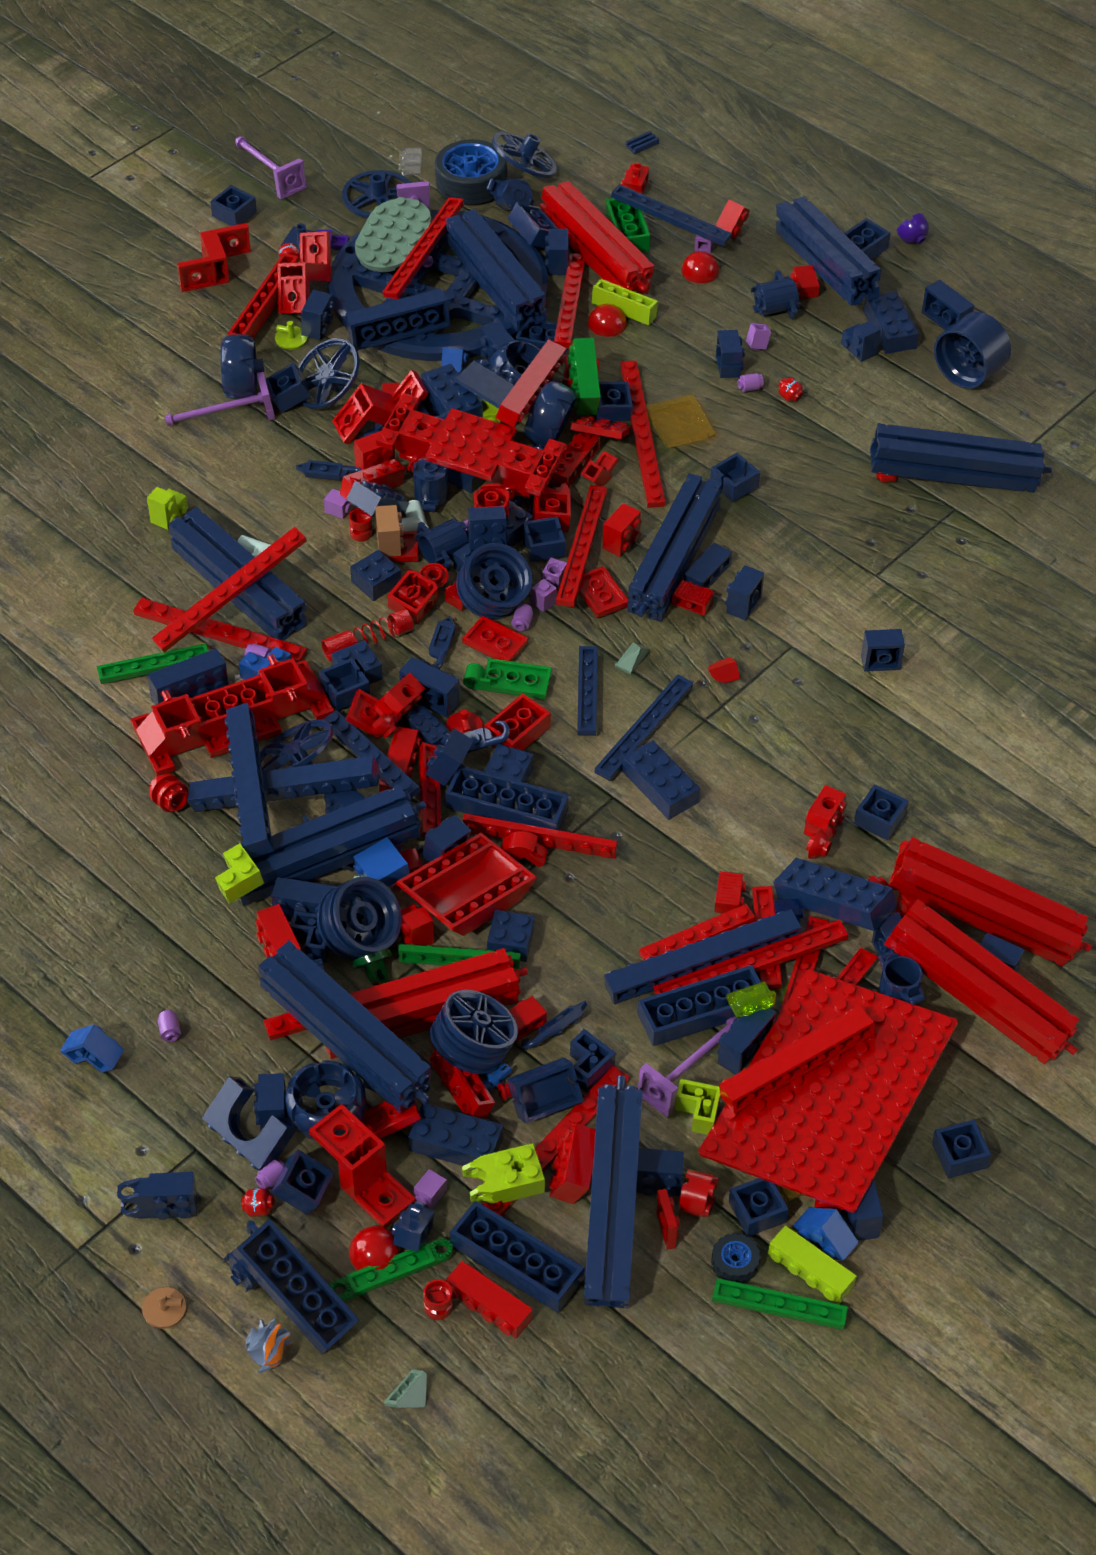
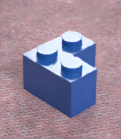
[441,348,469,374]
[239,647,291,680]
[60,1024,124,1073]
[794,1207,859,1260]

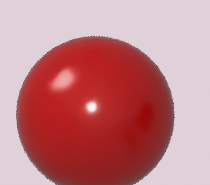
[681,251,720,284]
[588,304,627,337]
[349,1226,401,1271]

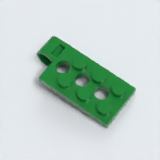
[463,658,552,700]

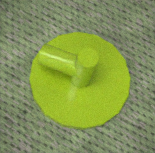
[275,321,308,350]

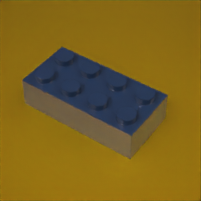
[404,704,451,746]

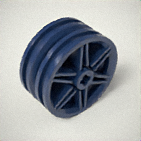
[456,543,532,620]
[317,877,402,960]
[430,990,518,1074]

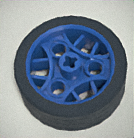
[434,139,508,205]

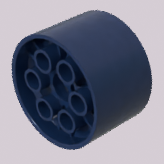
[934,312,1011,389]

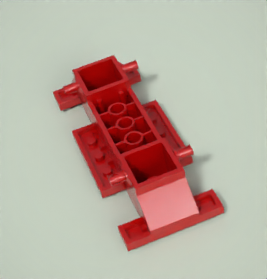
[376,393,566,502]
[130,654,334,776]

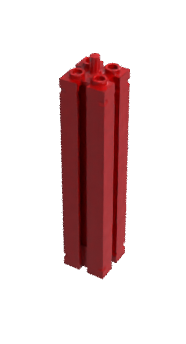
[540,181,654,294]
[888,837,1092,967]
[884,899,1079,1065]
[326,948,528,1059]

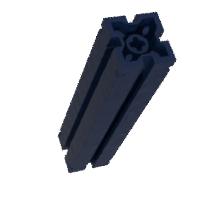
[776,196,881,306]
[446,209,547,331]
[870,423,1052,493]
[627,473,722,622]
[169,507,307,641]
[223,784,427,907]
[258,940,431,1113]
[584,1076,642,1309]

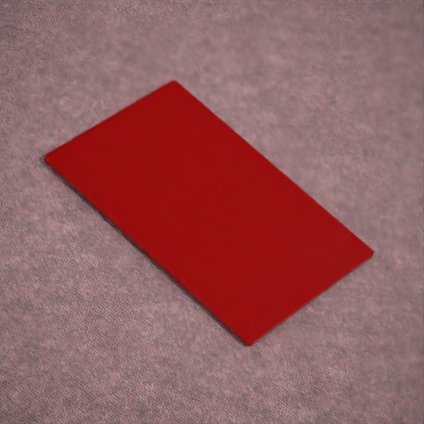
[698,970,958,1213]

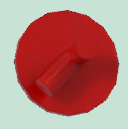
[446,709,483,733]

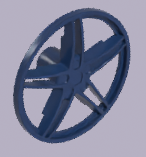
[492,132,557,178]
[342,170,411,218]
[298,338,360,409]
[260,720,333,772]

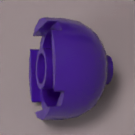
[897,213,929,244]

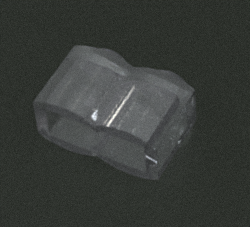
[399,147,422,175]

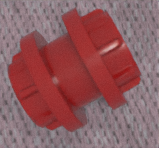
[149,773,188,812]

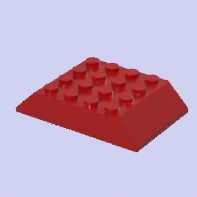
[396,833,537,936]

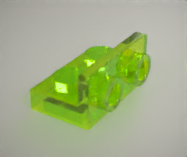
[726,981,776,1018]

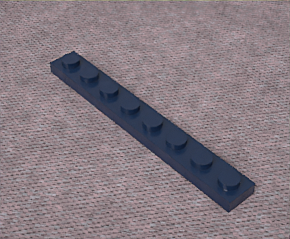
[611,184,732,246]
[594,674,693,781]
[322,710,421,799]

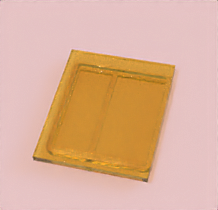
[646,394,716,448]

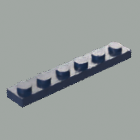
[577,646,598,736]

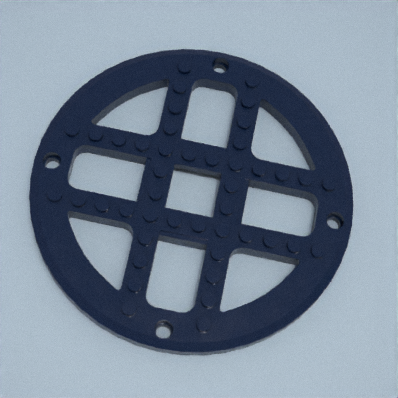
[328,210,548,361]

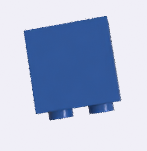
[353,837,410,888]

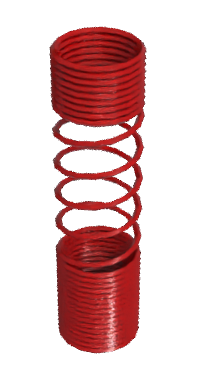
[321,608,414,662]

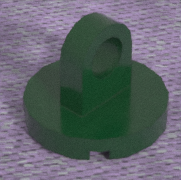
[352,948,393,986]

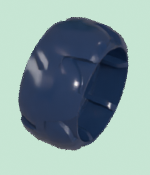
[221,334,264,400]
[489,340,553,383]
[524,381,576,447]
[285,1060,366,1141]

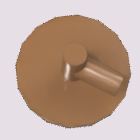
[142,1287,186,1329]

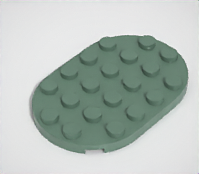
[355,197,432,272]

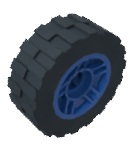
[711,1233,761,1284]

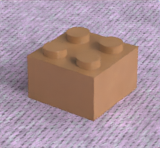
[375,505,404,557]

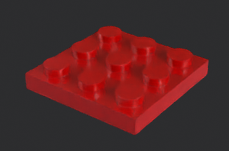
[571,415,631,439]

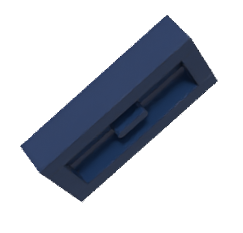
[625,131,659,154]

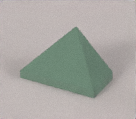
[615,642,649,675]
[383,1369,427,1408]

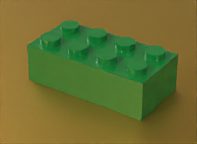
[605,198,650,252]
[568,338,600,415]

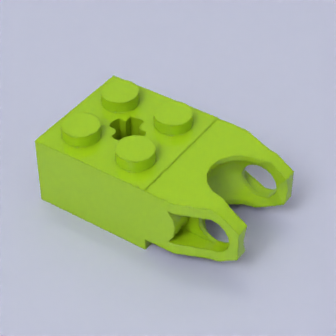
[462,1143,545,1203]

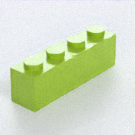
[592,279,658,325]
[768,1225,857,1304]

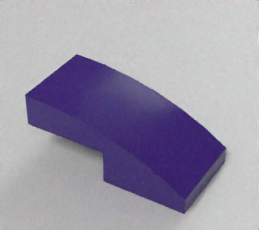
[316,230,349,250]

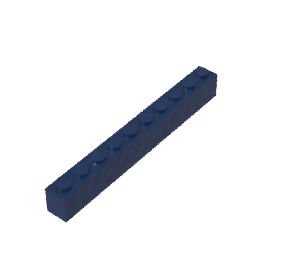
[225,703,274,859]
[187,756,379,812]
[604,909,801,1005]

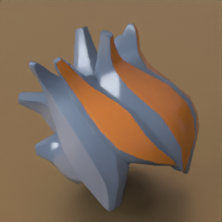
[245,1318,293,1373]

